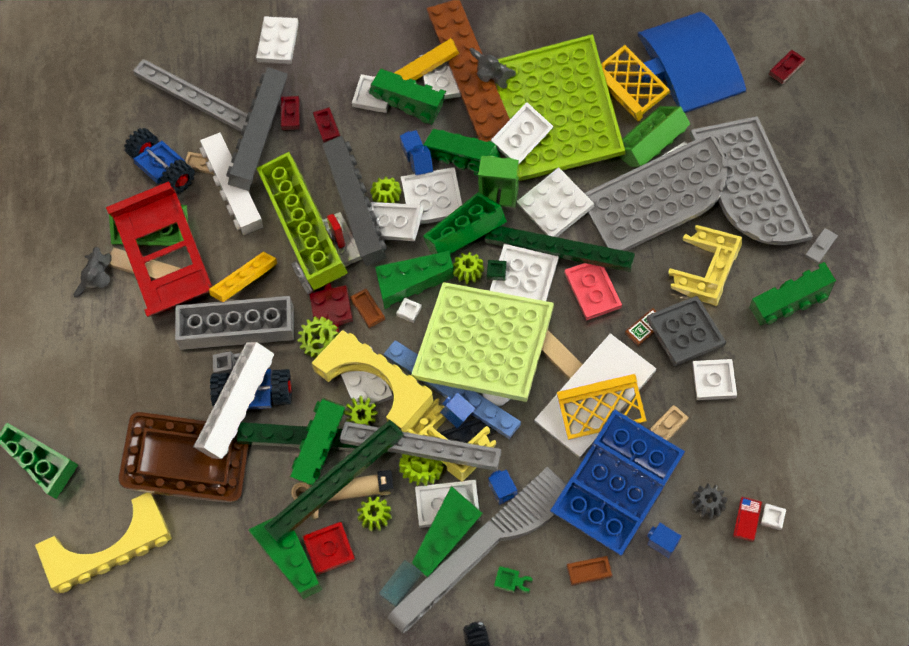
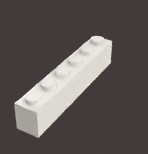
[199,133,263,236]
[194,342,274,459]

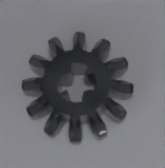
[463,622,490,646]

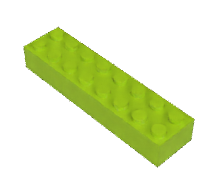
[257,152,348,290]

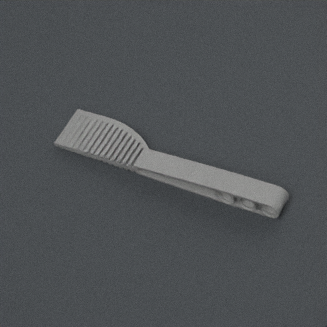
[388,467,567,633]

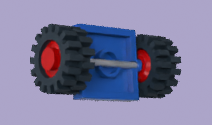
[124,128,195,194]
[210,369,292,410]

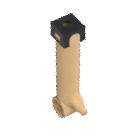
[291,470,395,520]

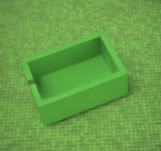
[478,156,519,208]

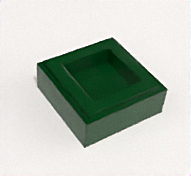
[486,260,507,281]

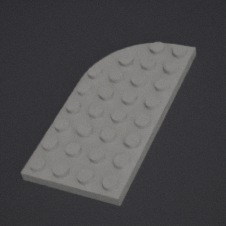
[690,116,813,245]
[584,132,727,251]

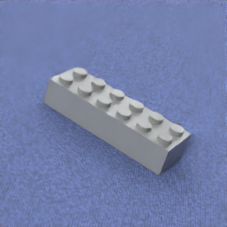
[175,296,294,350]

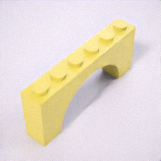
[312,330,434,432]
[35,493,172,594]

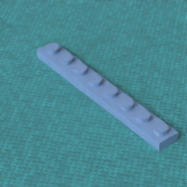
[384,340,521,439]

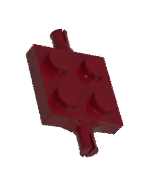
[309,282,353,333]

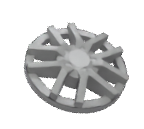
[291,261,313,294]

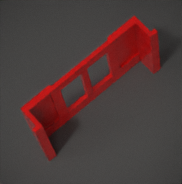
[106,181,212,317]

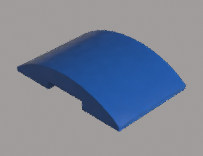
[638,11,746,113]
[550,409,685,556]

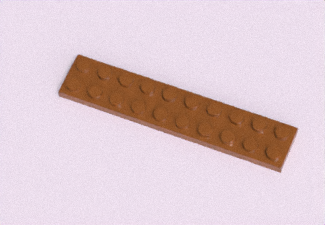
[427,0,510,142]

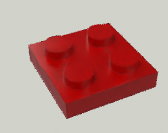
[302,521,356,575]

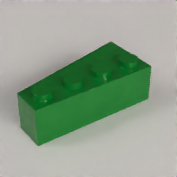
[369,69,446,125]
[423,129,500,176]
[423,192,507,254]
[375,251,454,310]
[749,262,836,326]
[290,398,346,485]
[0,423,78,499]
[412,486,483,577]
[248,517,322,599]

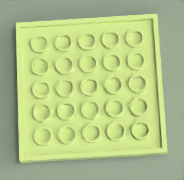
[411,282,554,402]

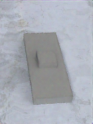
[805,228,838,264]

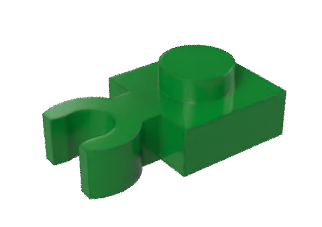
[494,566,533,594]

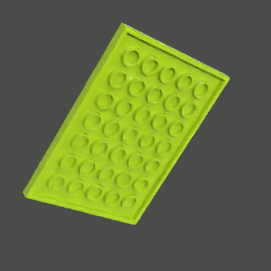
[496,34,626,181]

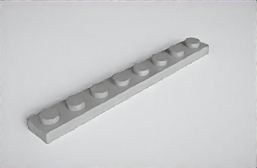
[133,59,248,132]
[340,422,502,471]

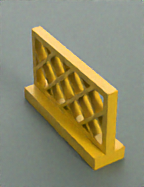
[601,45,670,122]
[557,374,646,440]

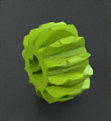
[370,176,402,203]
[453,251,484,284]
[344,396,378,426]
[357,496,392,532]

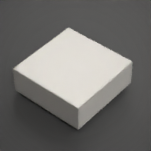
[396,298,422,323]
[760,504,786,530]

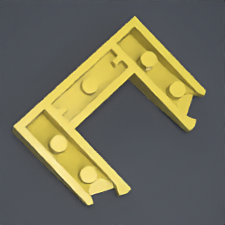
[669,225,742,306]
[407,398,496,482]

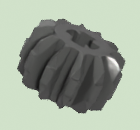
[691,483,727,519]

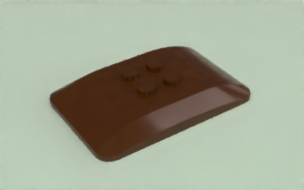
[119,412,248,503]

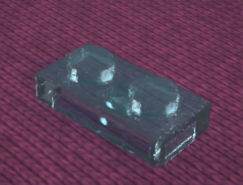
[379,560,422,607]

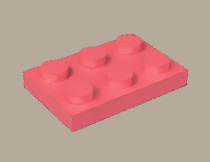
[565,263,622,321]

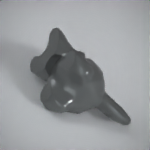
[469,48,516,88]
[73,247,112,297]

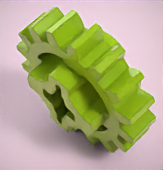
[298,316,339,359]
[399,454,443,486]

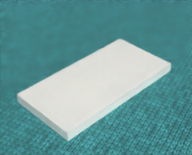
[534,334,656,459]

